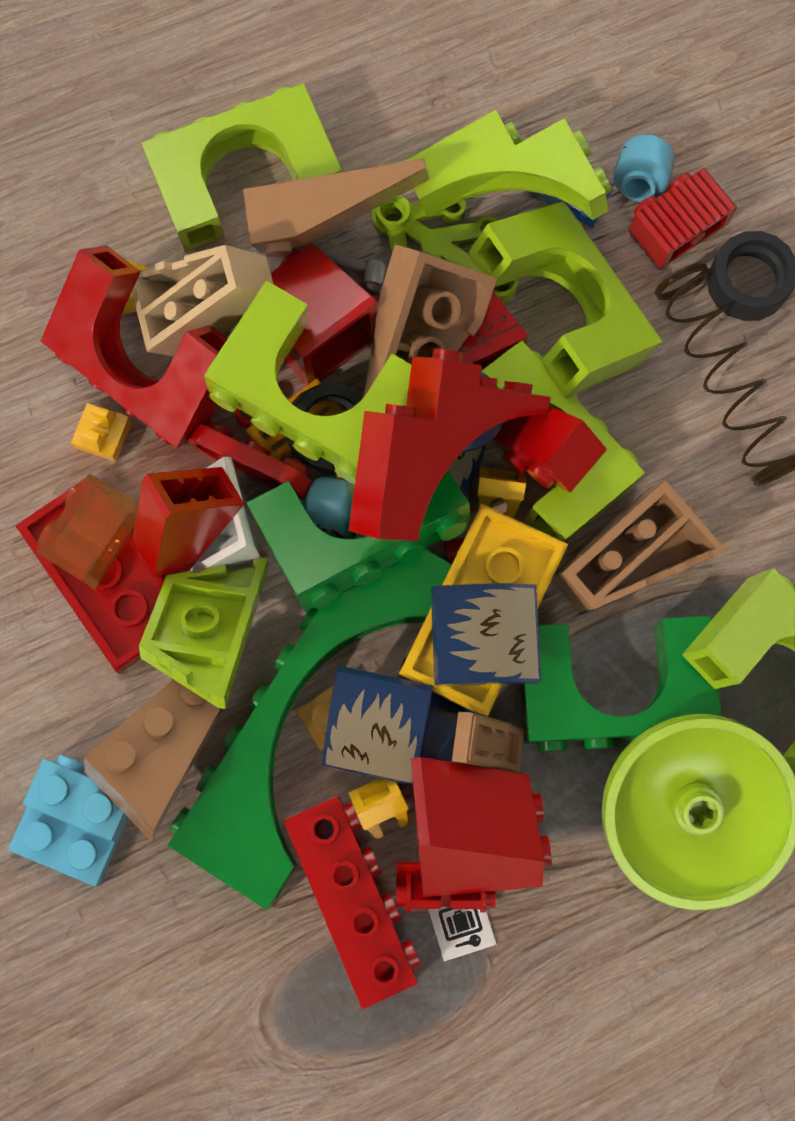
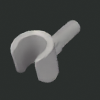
[332,251,386,293]

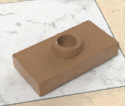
[452,712,525,773]

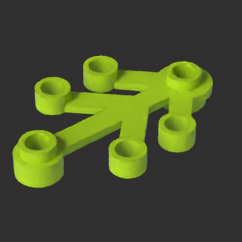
[372,195,519,303]

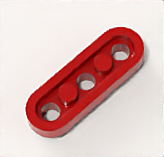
[188,421,312,500]

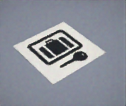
[428,907,496,961]

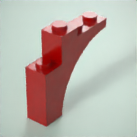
[349,349,551,541]

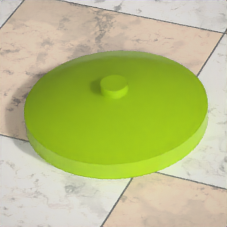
[602,714,795,910]

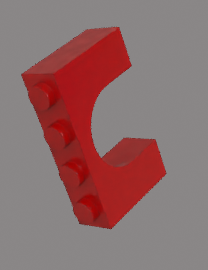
[40,245,228,448]

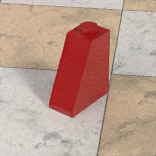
[133,467,245,577]

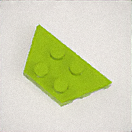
[139,557,268,709]

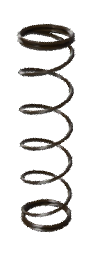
[654,263,795,486]

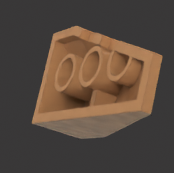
[243,158,429,257]
[364,245,497,396]

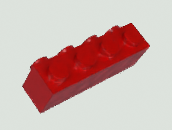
[283,796,422,1010]

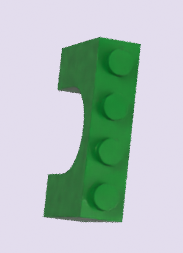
[246,470,471,612]
[520,616,721,752]

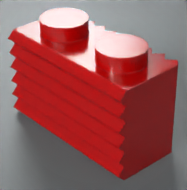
[629,168,737,270]

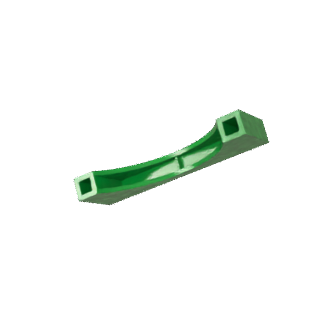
[167,533,452,910]

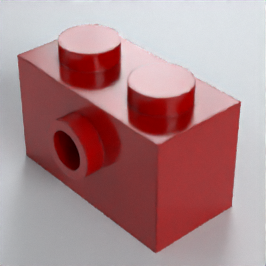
[493,406,607,493]

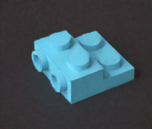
[8,754,129,887]

